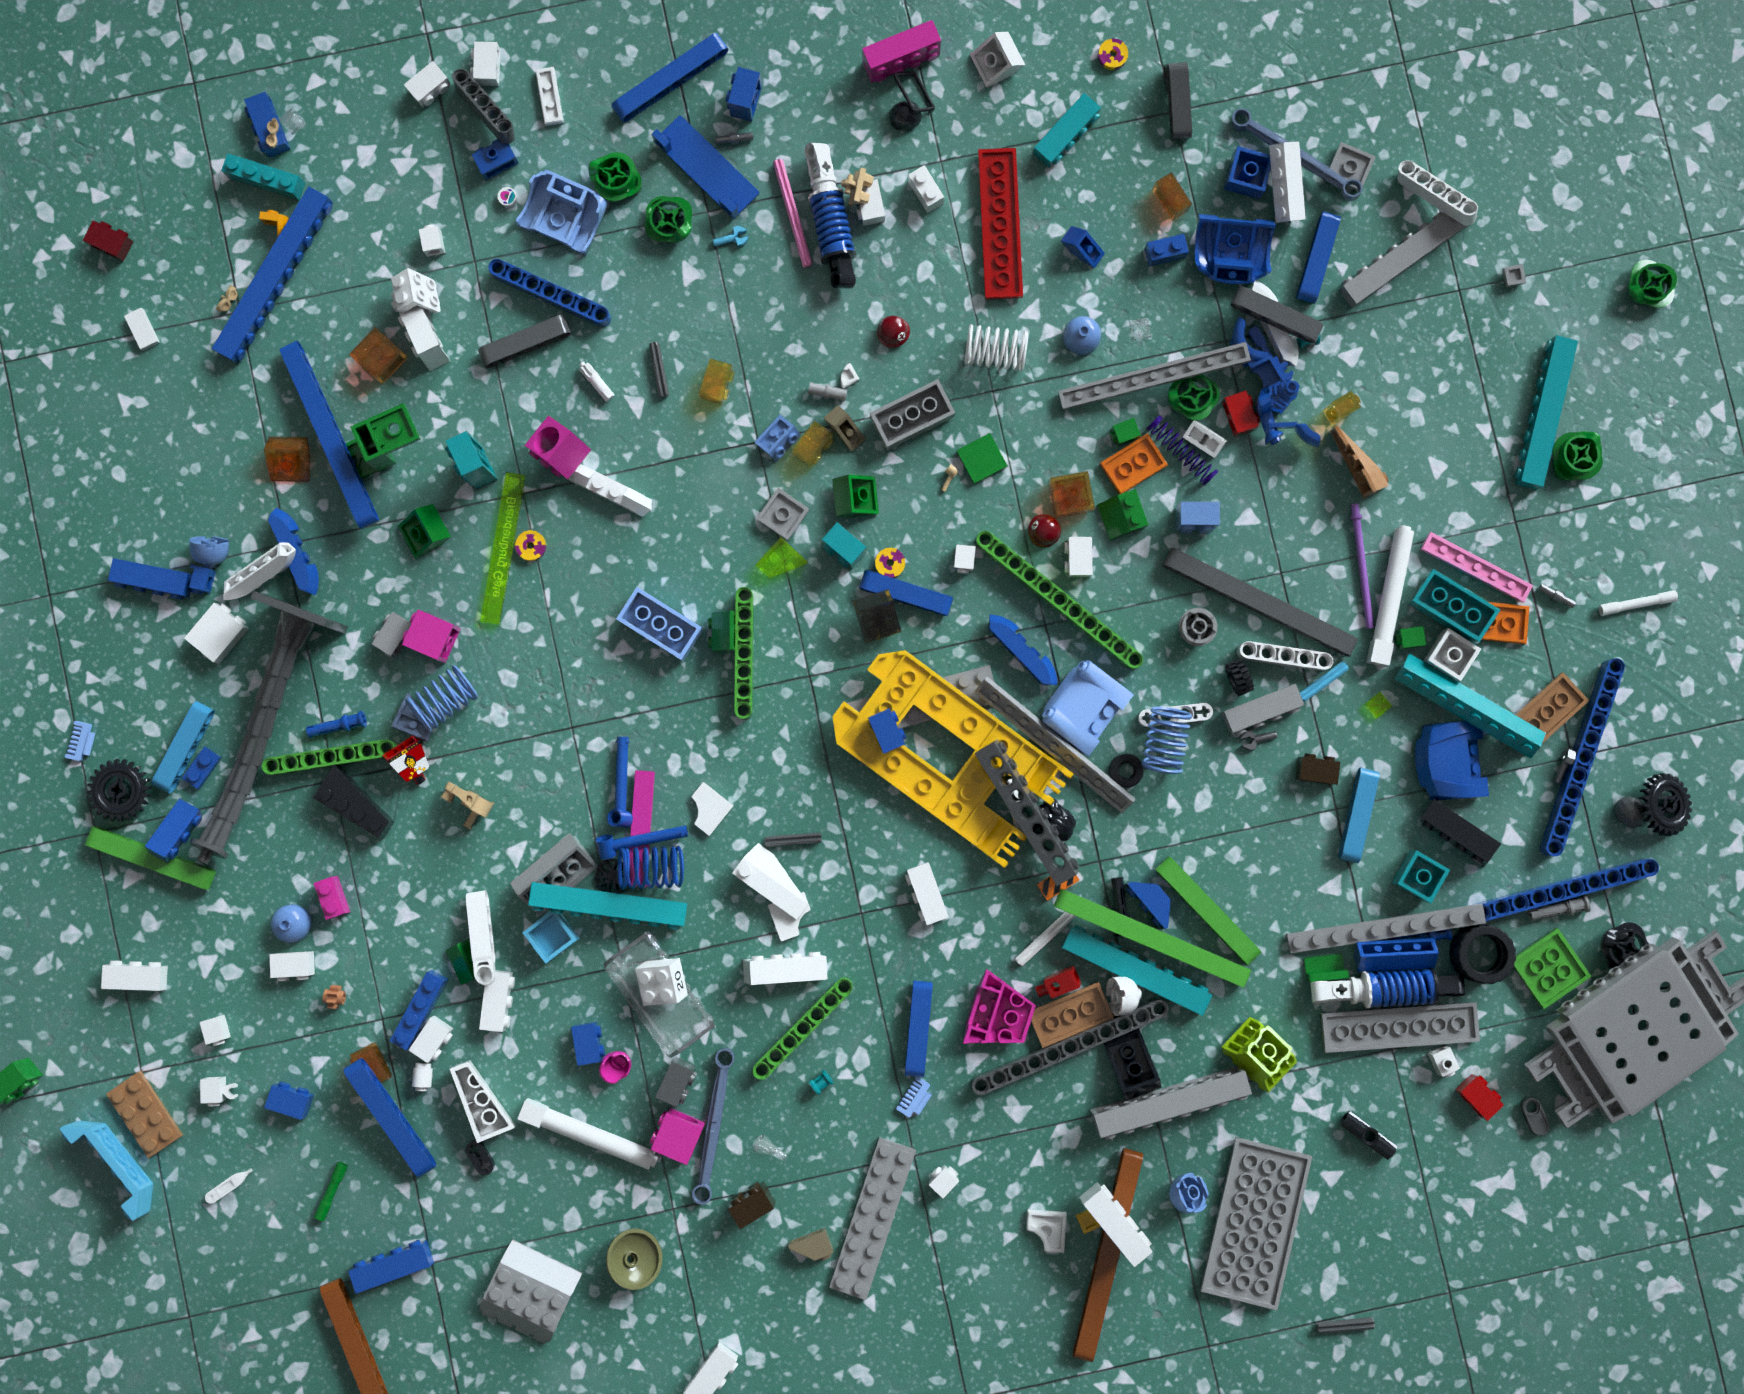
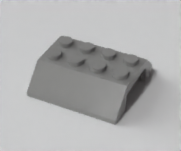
[479,1239,582,1344]

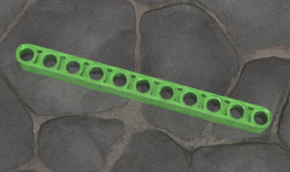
[976,531,1143,670]
[1054,889,1252,988]

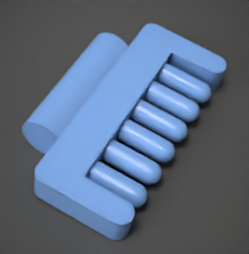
[65,721,96,761]
[896,1077,932,1117]

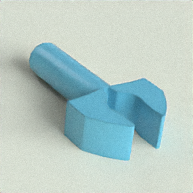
[713,226,749,247]

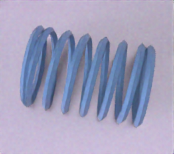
[405,665,478,732]
[1141,707,1192,774]

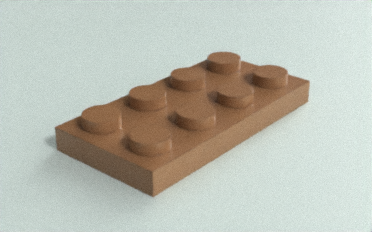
[1515,672,1589,743]
[1031,982,1114,1048]
[106,1071,183,1159]

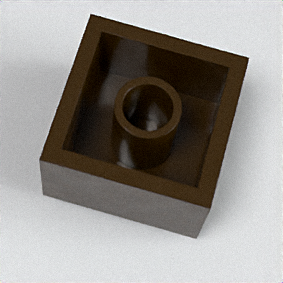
[728,1181,776,1229]

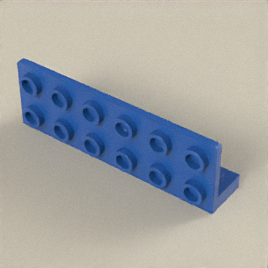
[651,115,759,220]

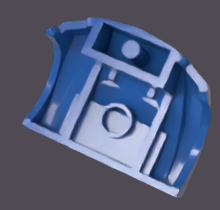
[1195,214,1276,284]
[1415,721,1489,801]

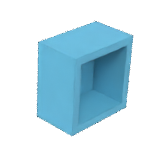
[522,911,580,964]

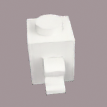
[200,1077,238,1106]

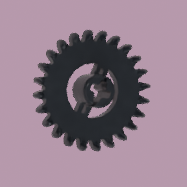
[87,759,152,822]
[1638,773,1692,836]

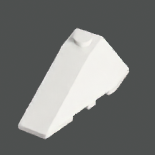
[732,843,808,920]

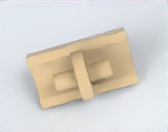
[841,167,874,206]

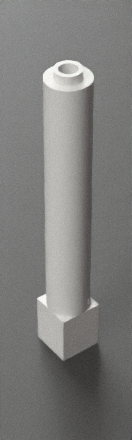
[1366,525,1414,667]
[518,1098,658,1170]

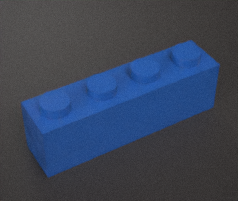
[108,558,191,600]
[1354,938,1439,972]
[390,970,449,1050]
[348,1239,434,1294]

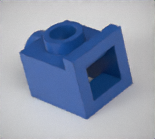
[189,564,216,595]

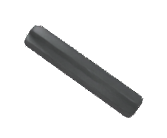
[649,342,669,398]
[765,833,822,847]
[1316,1317,1375,1334]

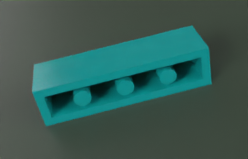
[1033,93,1101,168]
[221,153,305,201]

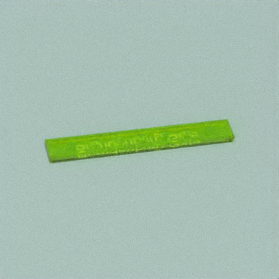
[480,472,526,625]

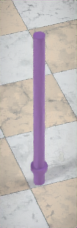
[1350,503,1374,629]

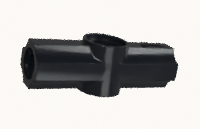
[1339,1111,1398,1160]

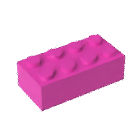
[862,20,941,83]

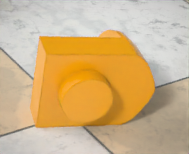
[259,210,289,237]

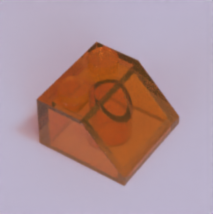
[264,437,310,482]

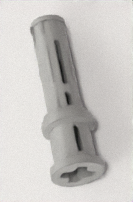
[1528,895,1591,921]

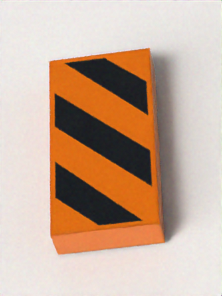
[1036,875,1079,901]

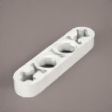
[1138,703,1213,727]

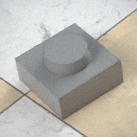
[1502,264,1526,288]

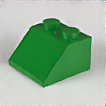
[832,474,879,517]
[1097,489,1149,540]
[398,504,451,559]
[708,611,735,653]

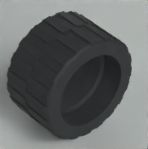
[1449,924,1516,984]

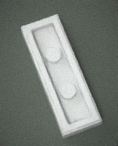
[535,67,564,126]

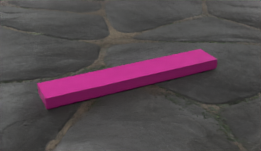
[629,770,655,887]

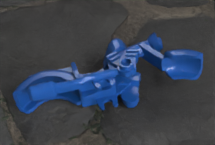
[1229,317,1321,448]

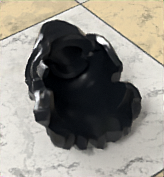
[1035,799,1076,841]

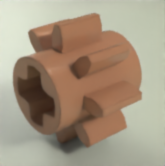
[323,985,346,1009]

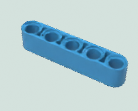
[151,701,215,794]
[1338,767,1380,863]

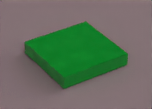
[956,433,1008,484]

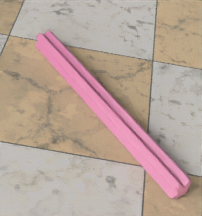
[773,159,812,268]

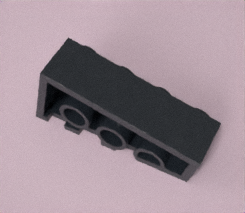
[313,765,394,838]
[1420,799,1501,867]

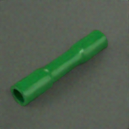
[314,1162,348,1221]

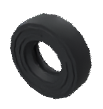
[1109,753,1144,788]

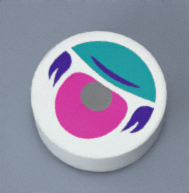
[498,187,518,208]

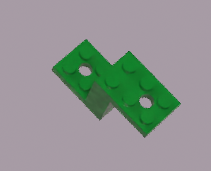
[346,403,421,479]

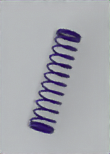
[1146,415,1218,486]

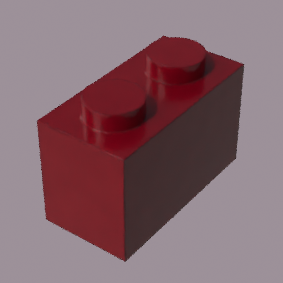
[83,220,133,262]

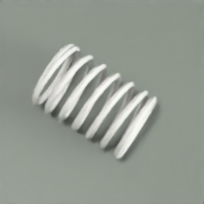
[964,324,1028,372]

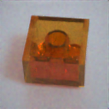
[349,327,408,385]
[1048,471,1095,519]

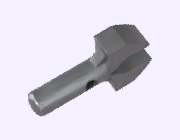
[1240,730,1277,750]
[1554,748,1576,784]

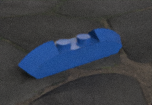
[268,508,319,595]
[989,615,1057,686]

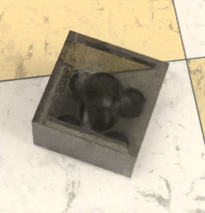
[852,589,902,643]

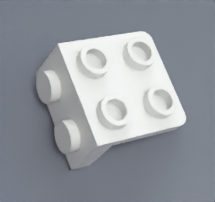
[391,268,440,313]

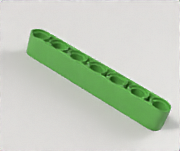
[734,587,754,720]
[262,740,397,775]
[85,826,217,890]
[1155,856,1262,966]
[753,977,853,1080]

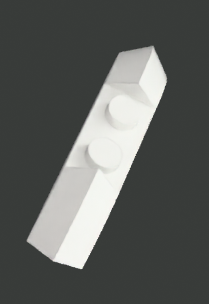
[1251,280,1299,367]
[568,464,651,517]
[224,543,296,600]

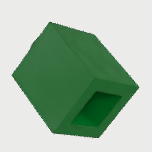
[1109,418,1141,447]
[1394,626,1426,650]

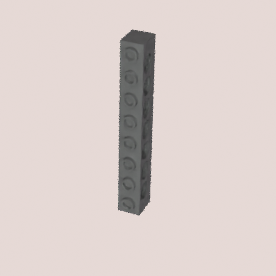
[974,739,1079,886]

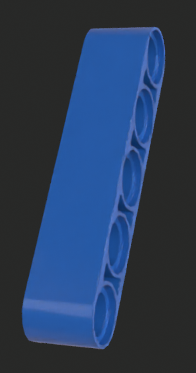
[1296,211,1341,304]
[859,570,954,616]
[905,980,933,1077]

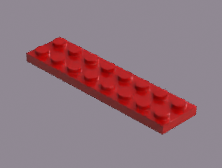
[978,148,1023,300]

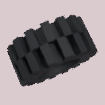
[1225,659,1254,696]

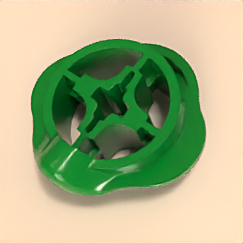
[588,152,642,202]
[645,196,692,243]
[1628,260,1677,308]
[1167,374,1220,421]
[1552,431,1603,481]

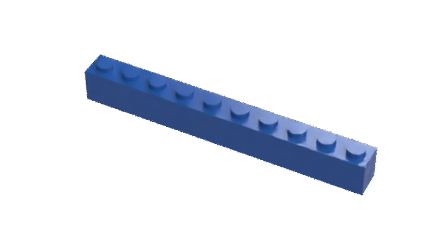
[212,186,333,364]

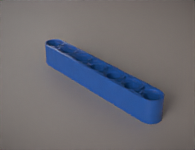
[611,33,729,122]
[488,259,611,327]
[344,1058,436,1177]

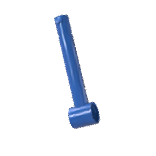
[607,737,633,828]
[596,825,688,859]

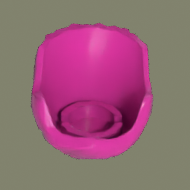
[599,1051,631,1084]

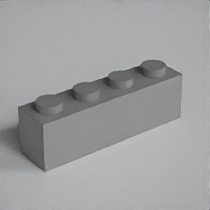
[1221,684,1304,735]

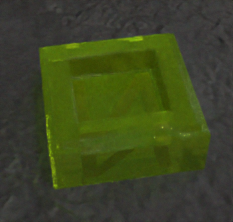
[1365,692,1392,719]

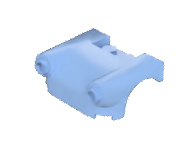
[516,169,609,256]
[1042,660,1134,757]

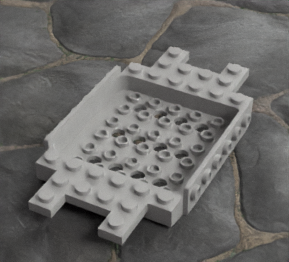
[1524,930,1744,1128]

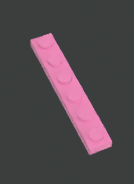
[1420,532,1533,603]

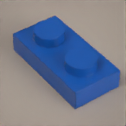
[182,747,222,789]

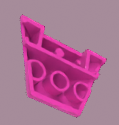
[963,969,1036,1044]

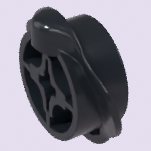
[1600,922,1649,969]

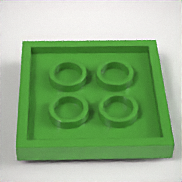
[1514,928,1591,1009]

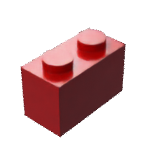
[1222,391,1260,437]
[1455,1074,1504,1121]

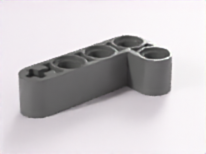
[1163,62,1192,140]

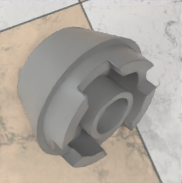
[1179,608,1217,646]

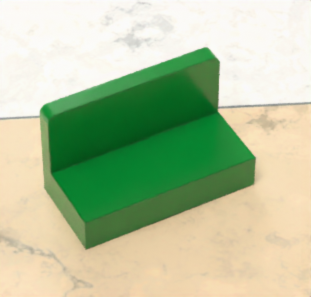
[446,939,475,985]
[1304,953,1349,982]

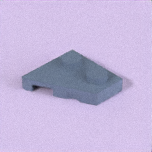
[391,693,434,742]

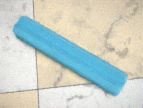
[1300,662,1349,702]

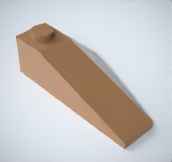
[1330,426,1389,499]

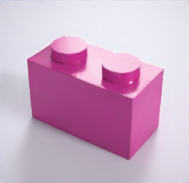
[314,876,350,920]

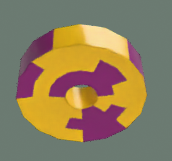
[1098,38,1128,70]
[515,530,547,561]
[875,547,905,578]

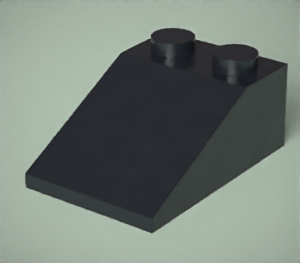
[1103,1028,1161,1101]

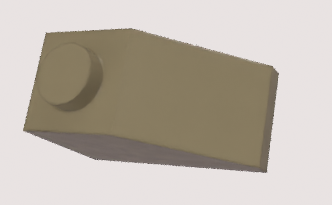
[824,406,866,452]
[788,1227,834,1261]

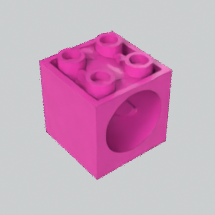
[525,415,591,480]
[402,610,461,663]
[650,1107,706,1165]

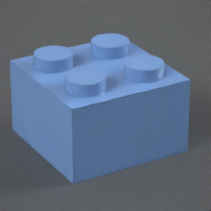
[1175,502,1220,534]

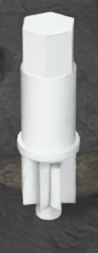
[580,362,615,402]

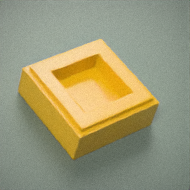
[1076,1210,1101,1234]

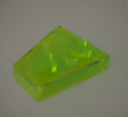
[755,537,808,579]

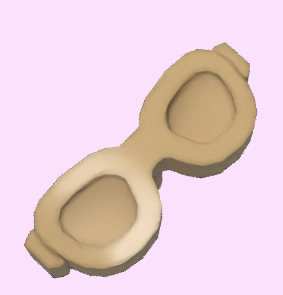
[266,118,279,148]
[215,285,238,312]

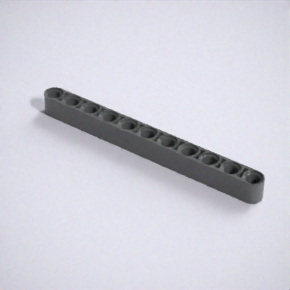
[1162,548,1358,657]
[971,999,1168,1095]

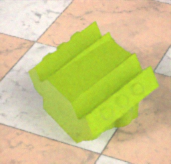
[1221,1017,1297,1093]

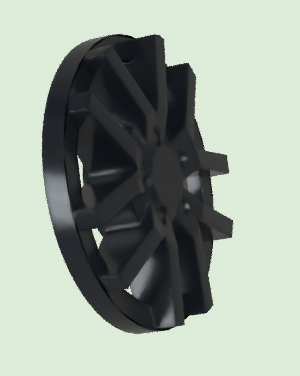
[594,859,630,894]

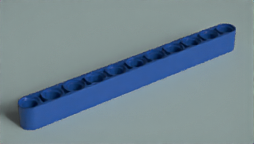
[279,340,379,529]
[1540,658,1625,857]
[1465,859,1659,927]

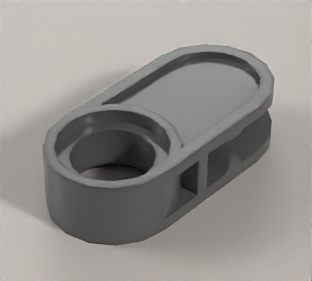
[1520,1097,1550,1136]

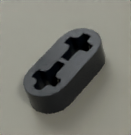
[466,1140,495,1175]

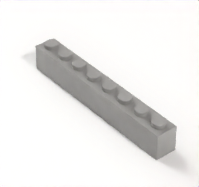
[1339,202,1478,308]

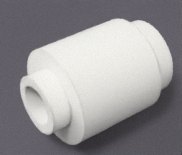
[412,1063,433,1091]

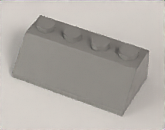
[510,833,598,916]

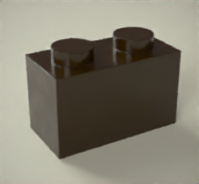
[1295,753,1341,785]

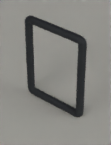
[893,71,935,113]

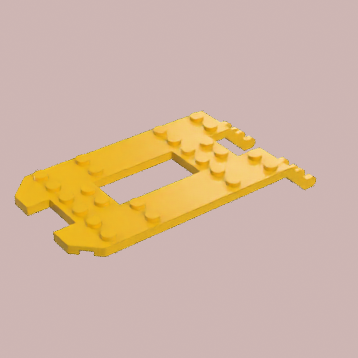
[832,650,1074,868]

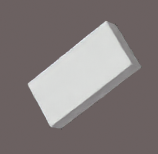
[124,308,160,351]

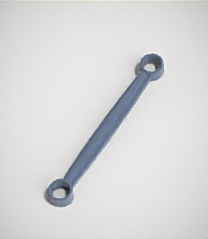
[1231,108,1362,201]
[692,1048,735,1205]

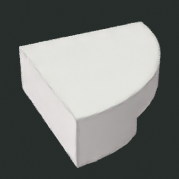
[841,363,860,389]

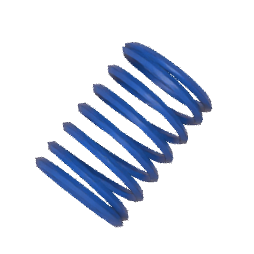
[618,846,684,890]

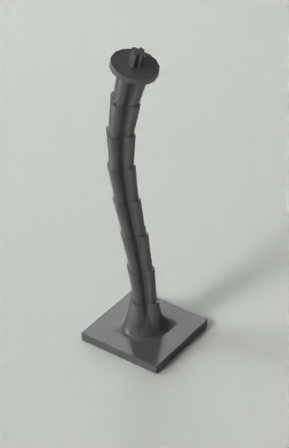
[190,591,348,865]

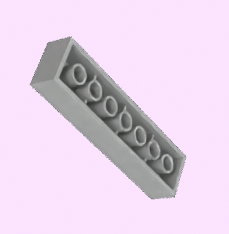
[1090,1066,1252,1140]

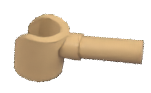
[941,465,958,492]

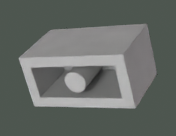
[372,612,411,658]

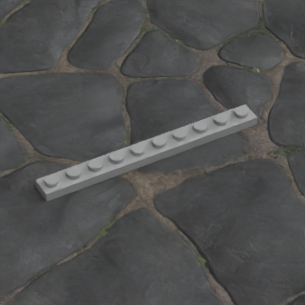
[1059,342,1251,410]
[974,677,1135,813]
[1287,903,1486,953]

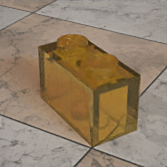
[699,358,735,405]
[1323,390,1361,426]
[792,420,834,468]

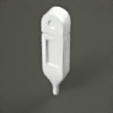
[205,1168,253,1204]

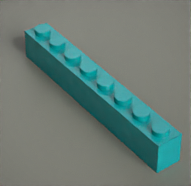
[1514,335,1578,490]
[1394,654,1546,759]
[527,882,687,930]
[1060,925,1212,1016]

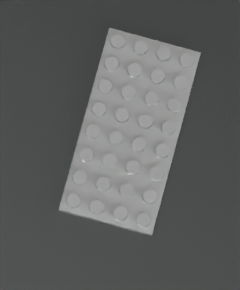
[1200,1137,1312,1310]

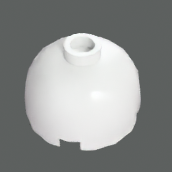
[1106,976,1141,1016]

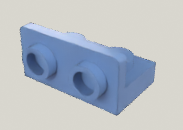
[755,415,801,462]

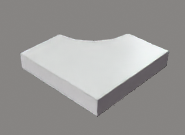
[692,782,733,836]
[768,892,811,941]
[1026,1209,1067,1253]

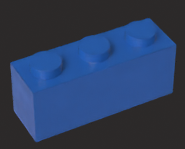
[244,92,290,157]
[145,798,202,863]

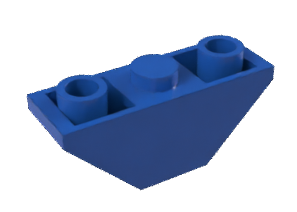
[1126,881,1170,929]

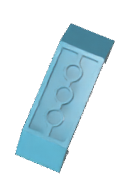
[60,1121,153,1221]

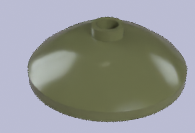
[606,1229,662,1290]

